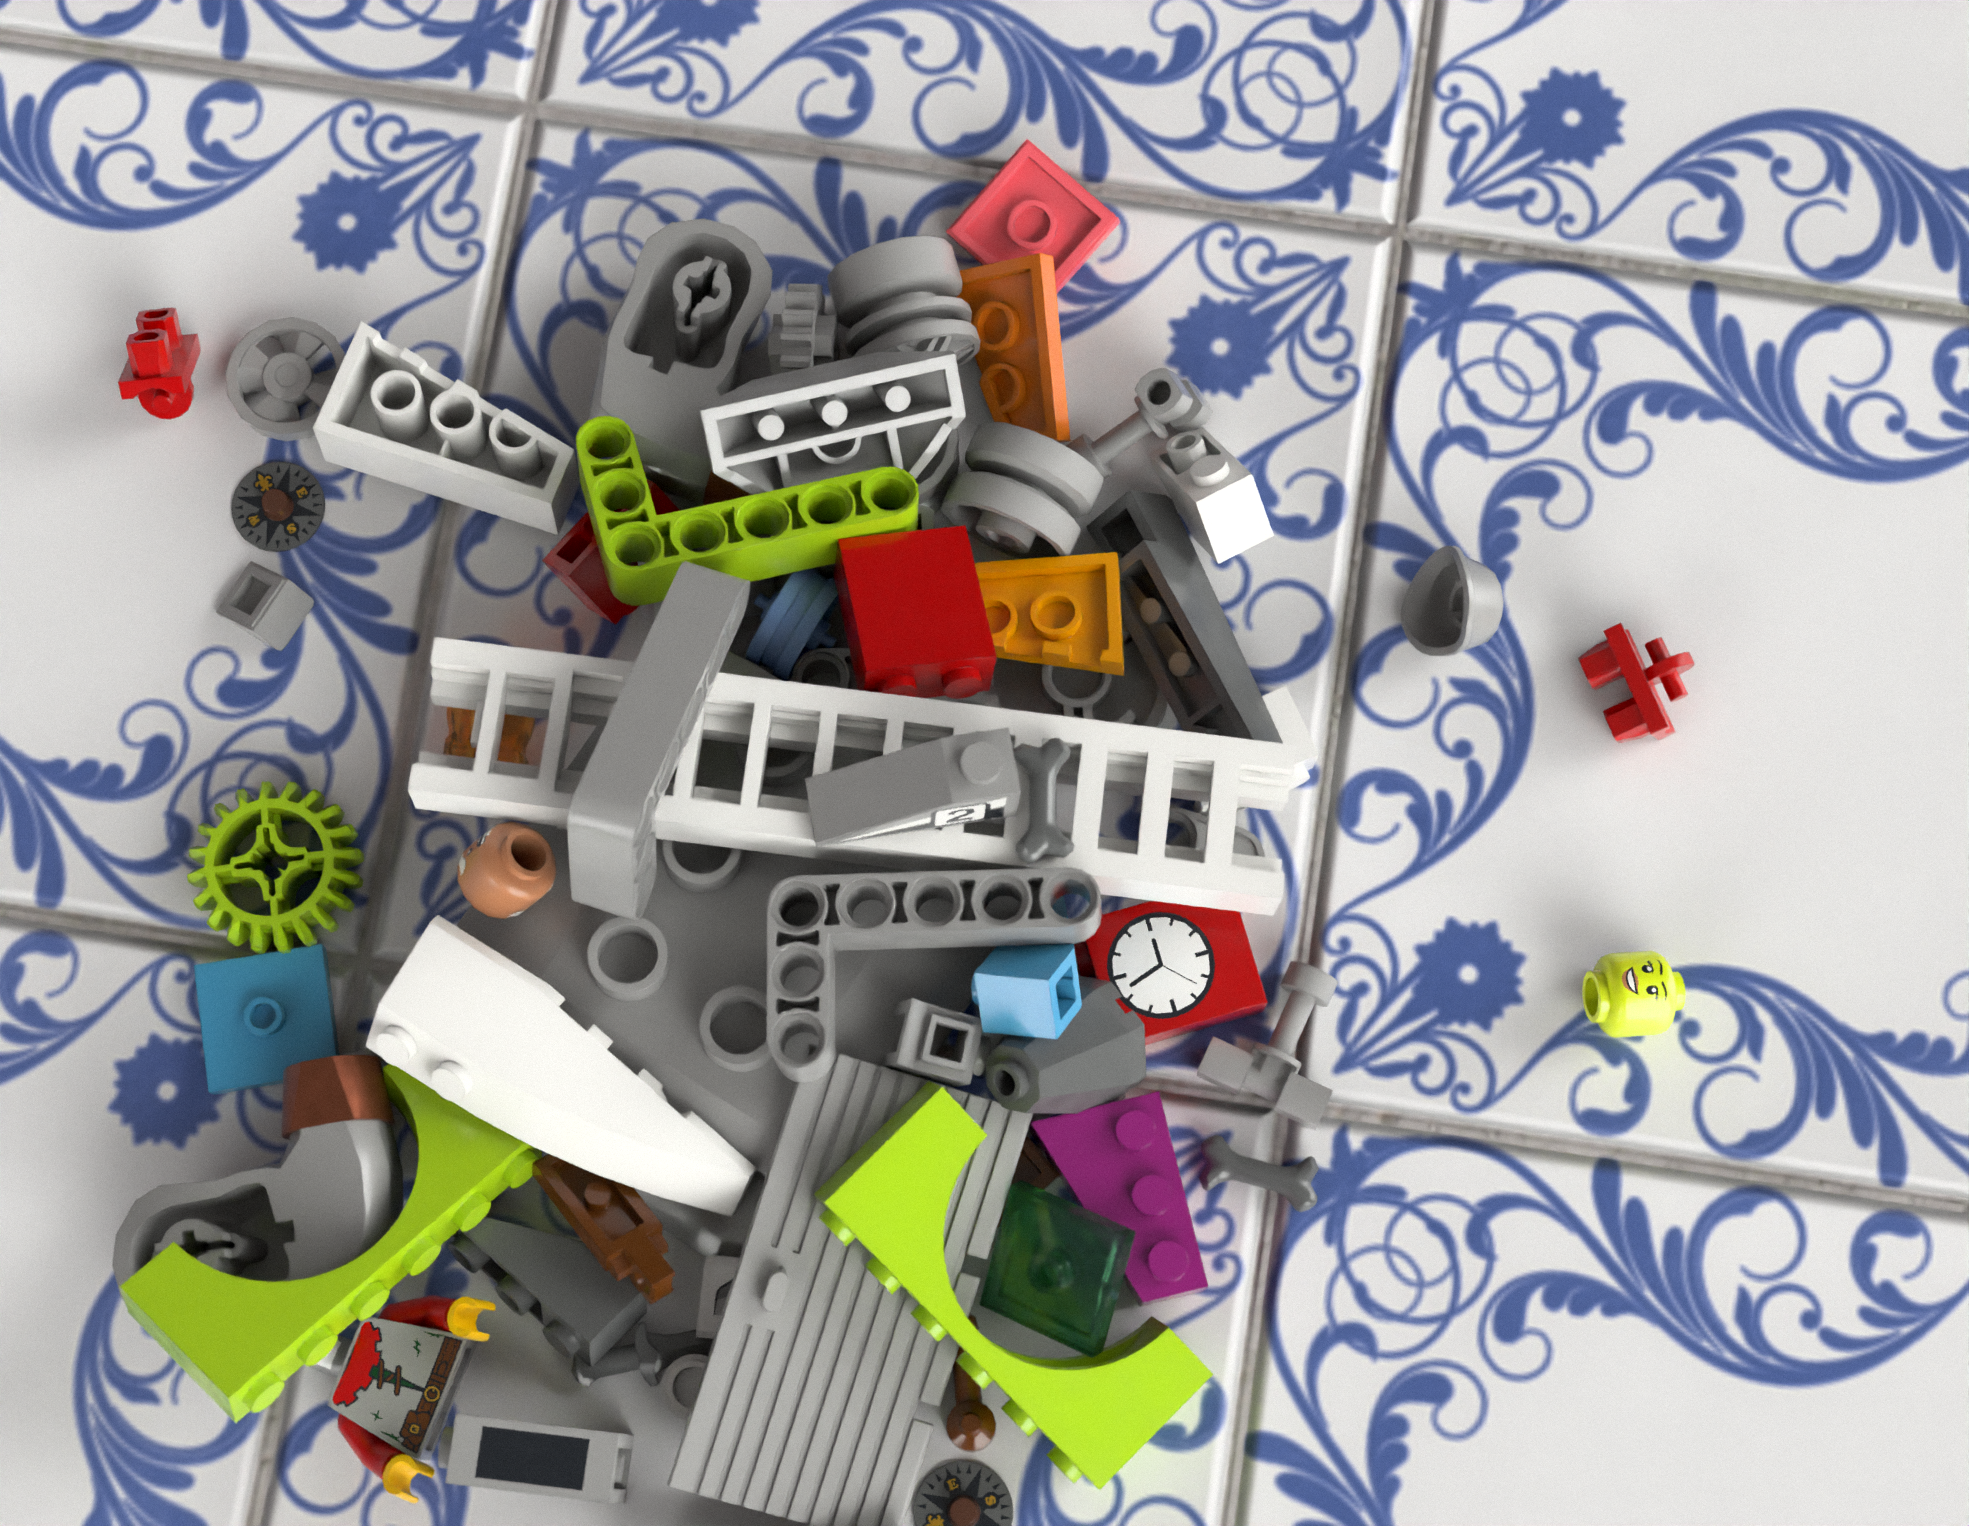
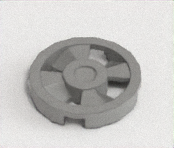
[225,317,346,441]

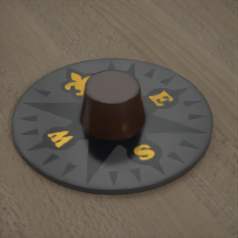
[232,462,325,552]
[914,1461,1013,1526]

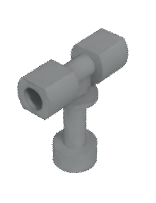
[1066,368,1213,481]
[1197,961,1338,1130]

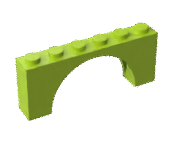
[119,1064,542,1423]
[814,1081,1213,1490]

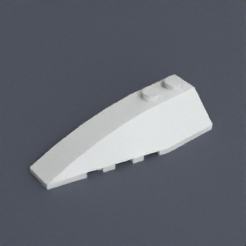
[365,915,757,1217]

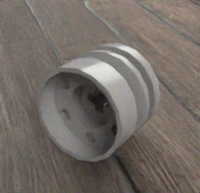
[827,235,980,368]

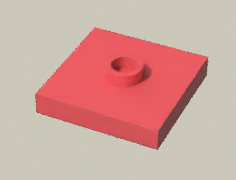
[946,139,1120,294]

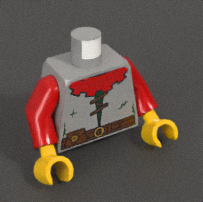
[308,1295,496,1504]

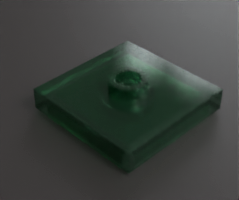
[979,1180,1136,1358]

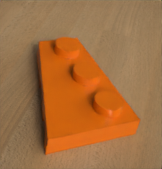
[957,253,1071,443]

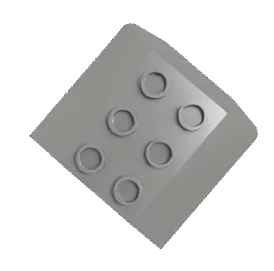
[456,651,1021,1177]

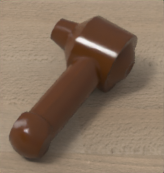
[946,1313,996,1453]

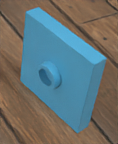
[194,944,340,1095]

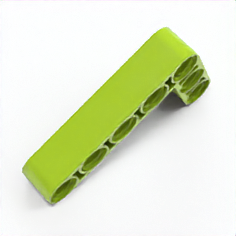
[576,416,919,606]

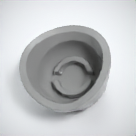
[1401,546,1503,656]

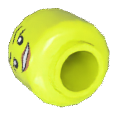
[1582,951,1685,1038]

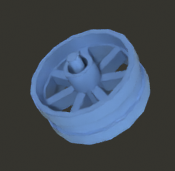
[745,567,839,681]

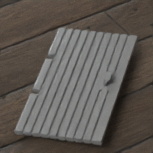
[667,1044,1033,1526]

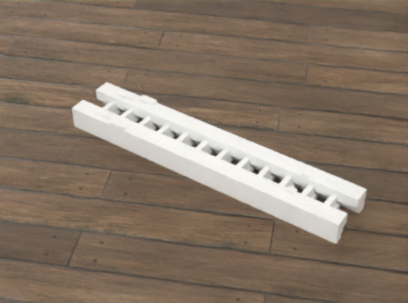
[408,637,1296,916]

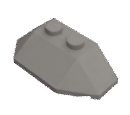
[699,351,966,495]

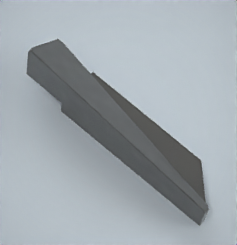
[1086,490,1283,743]

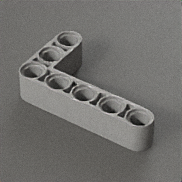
[567,561,750,921]
[767,867,1102,1083]

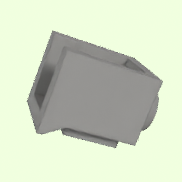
[881,998,991,1087]

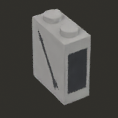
[438,1413,634,1503]

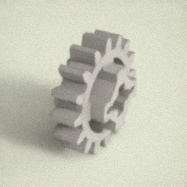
[768,284,840,376]

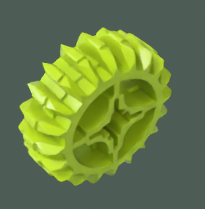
[187,781,364,954]

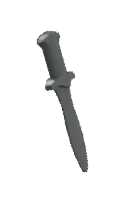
[571,1321,713,1388]

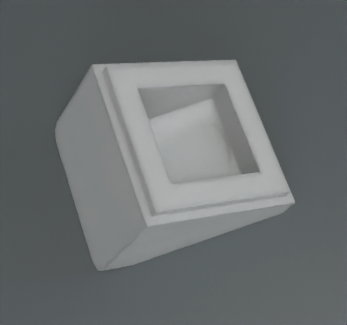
[216,561,314,651]

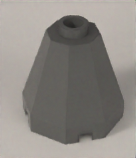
[985,975,1146,1114]

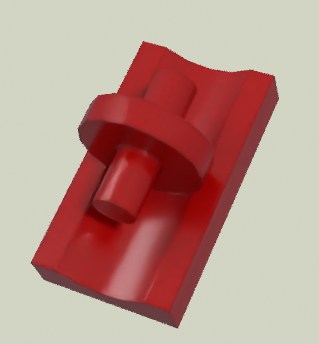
[118,307,201,419]
[1578,623,1695,743]

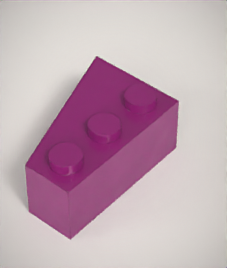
[1030,1091,1208,1307]

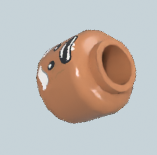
[457,821,557,919]

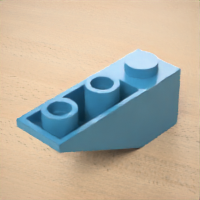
[971,895,1082,1039]

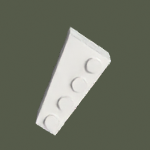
[313,321,580,535]

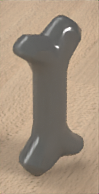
[1013,738,1075,864]
[1199,1135,1319,1212]

